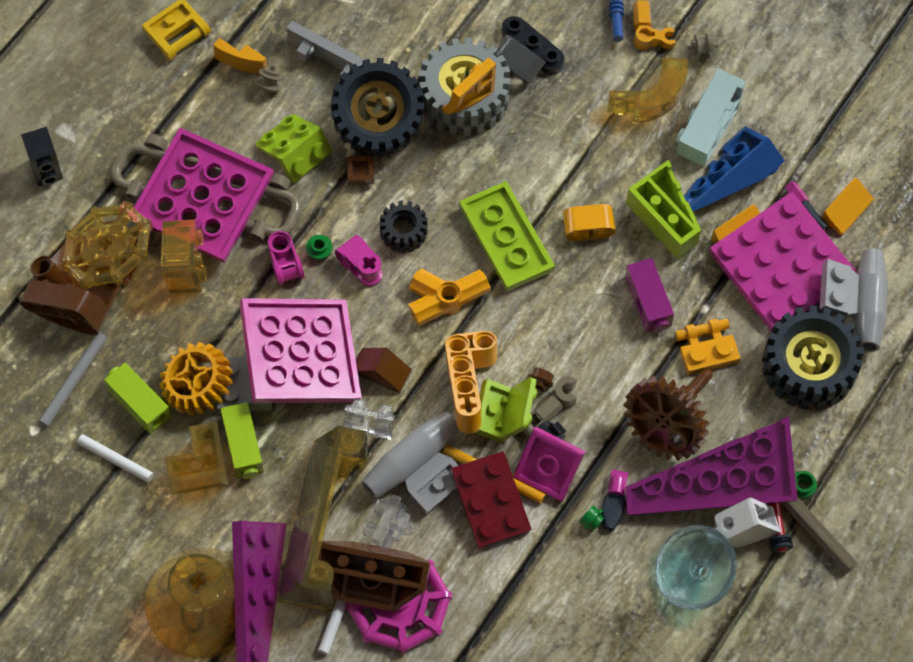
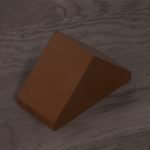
[356,347,412,393]

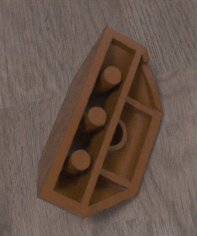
[313,541,431,612]

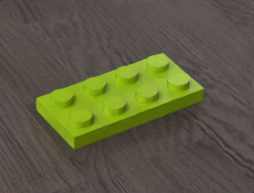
[459,181,555,292]

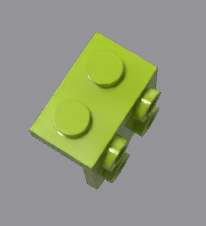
[255,114,333,183]
[475,377,537,443]

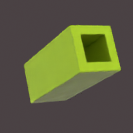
[104,362,171,435]
[220,402,264,479]

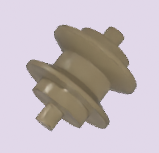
[686,33,718,60]
[256,64,284,95]

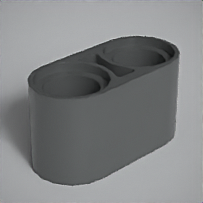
[497,34,546,83]

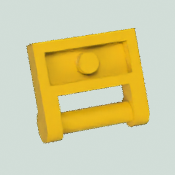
[142,0,211,61]

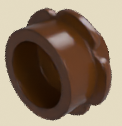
[528,367,554,391]

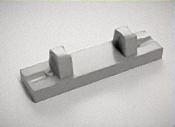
[286,21,365,76]

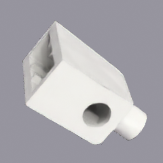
[707,498,781,548]

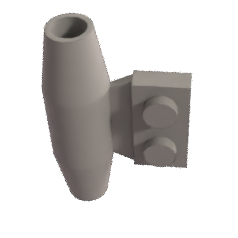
[820,248,888,352]
[361,411,459,515]

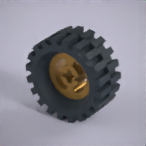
[331,58,424,156]

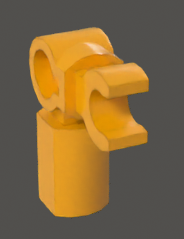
[632,0,676,50]

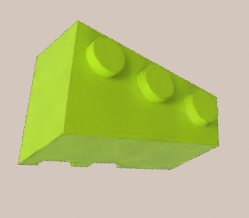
[626,160,701,259]

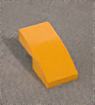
[213,38,267,74]

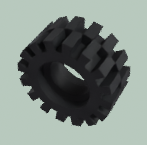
[380,200,428,253]

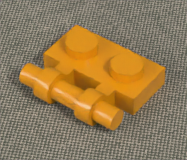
[675,318,741,375]

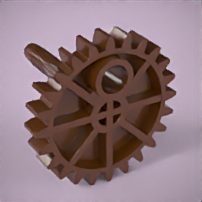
[623,369,713,461]

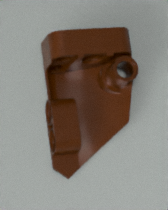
[19,225,151,335]

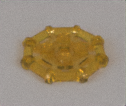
[60,201,153,289]

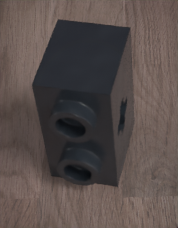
[21,126,63,186]

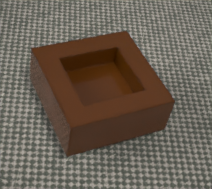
[347,156,374,185]

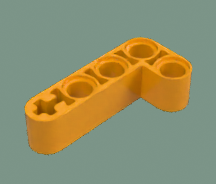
[445,331,497,434]

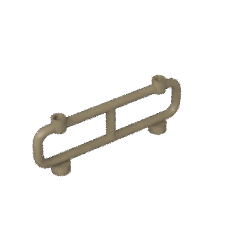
[110,134,301,242]

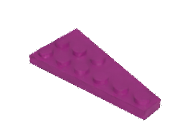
[625,416,798,516]
[232,521,287,662]

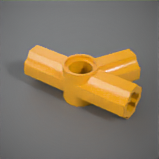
[408,268,491,326]

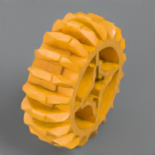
[159,342,233,416]

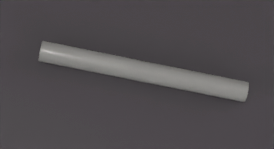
[39,332,107,427]

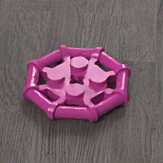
[345,559,453,654]

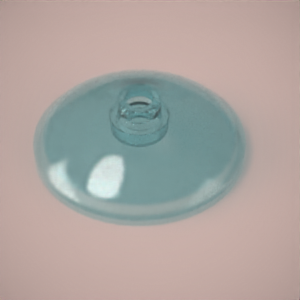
[655,525,737,610]

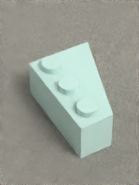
[675,68,746,167]

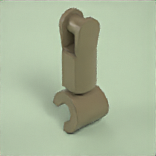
[523,376,577,440]

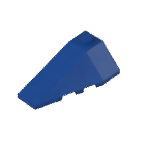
[684,126,785,212]

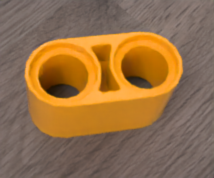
[563,204,616,241]

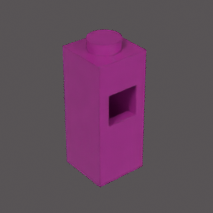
[625,258,674,333]

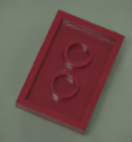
[450,451,532,549]

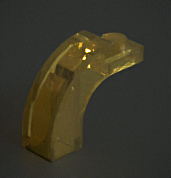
[607,57,688,123]

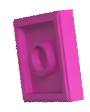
[513,427,586,502]

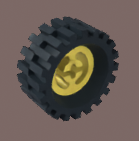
[762,306,864,410]

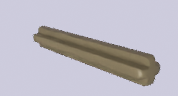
[781,497,858,574]

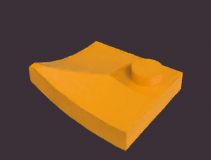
[441,57,496,115]

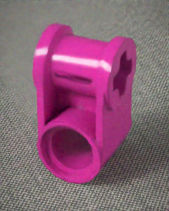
[268,231,305,286]
[334,234,382,287]

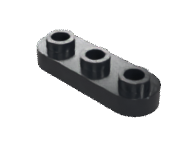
[501,16,565,74]

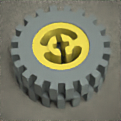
[419,38,511,137]

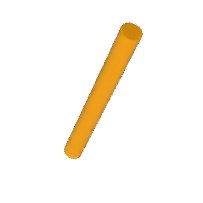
[442,444,546,504]

